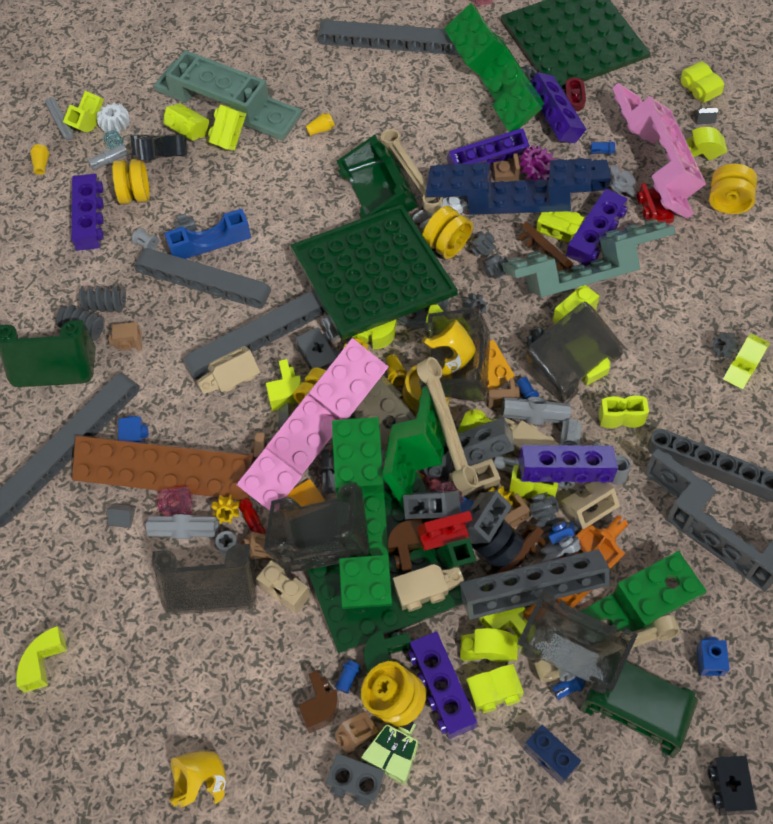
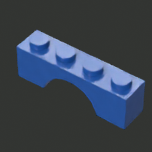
[164,209,251,259]

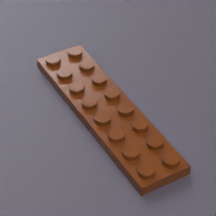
[72,435,254,500]

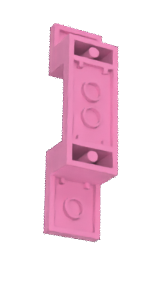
[613,83,706,218]
[236,338,388,513]

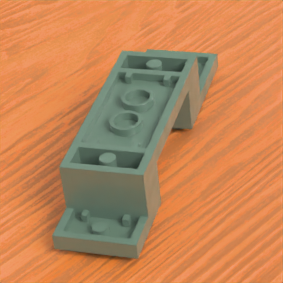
[154,50,302,141]
[502,219,676,297]

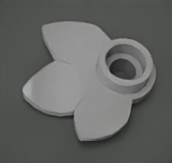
[609,165,638,197]
[540,536,581,563]

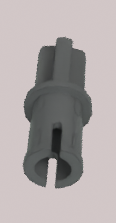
[319,449,335,494]

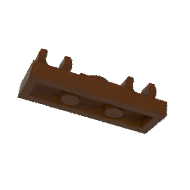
[518,221,574,271]
[484,526,546,577]

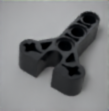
[131,134,187,160]

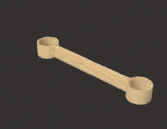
[381,129,443,213]
[417,357,478,492]
[535,615,681,683]

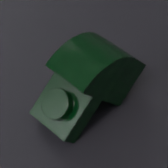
[436,537,477,570]
[364,630,411,673]

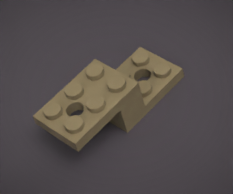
[352,374,416,452]

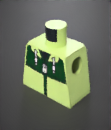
[362,722,418,785]

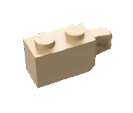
[197,346,260,394]
[505,418,559,458]
[393,564,464,612]

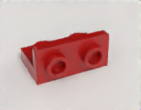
[637,183,674,224]
[417,511,473,551]

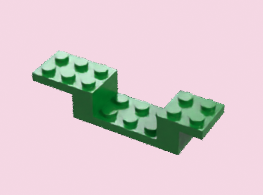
[444,3,545,132]
[332,417,392,609]

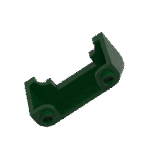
[337,134,419,219]
[0,320,96,388]
[580,654,698,758]

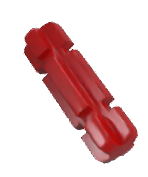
[239,498,267,534]

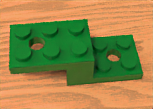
[381,386,445,507]
[572,551,707,647]

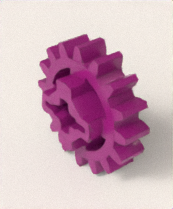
[519,145,557,180]

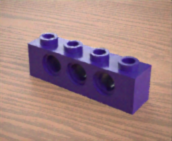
[531,72,587,143]
[446,128,530,165]
[71,173,104,251]
[566,189,628,266]
[518,445,618,483]
[407,631,478,740]

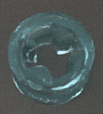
[103,130,123,149]

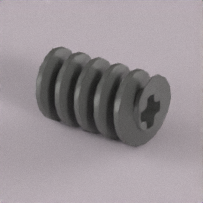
[79,285,126,313]
[56,304,105,341]

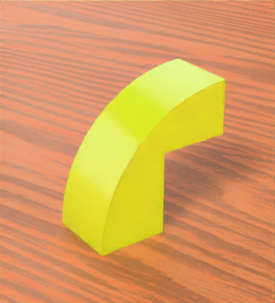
[723,333,771,389]
[16,626,67,693]

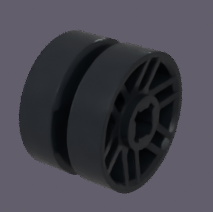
[472,519,524,569]

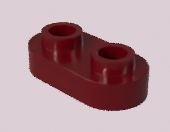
[565,77,586,111]

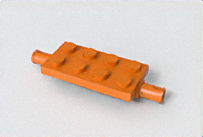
[523,515,628,624]

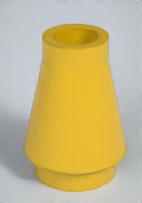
[305,112,335,136]
[30,144,50,175]
[386,354,408,387]

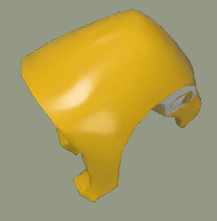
[421,319,476,376]
[168,751,226,808]

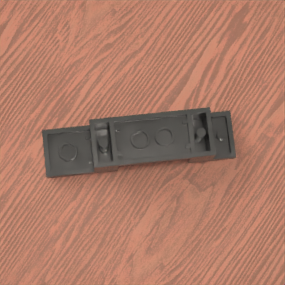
[644,448,773,592]

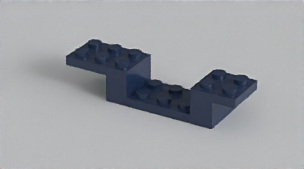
[426,158,592,215]

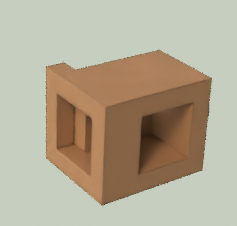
[109,322,142,351]

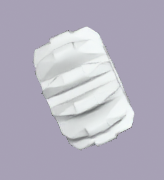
[97,102,130,135]

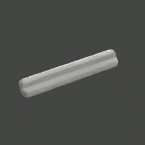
[45,97,74,140]

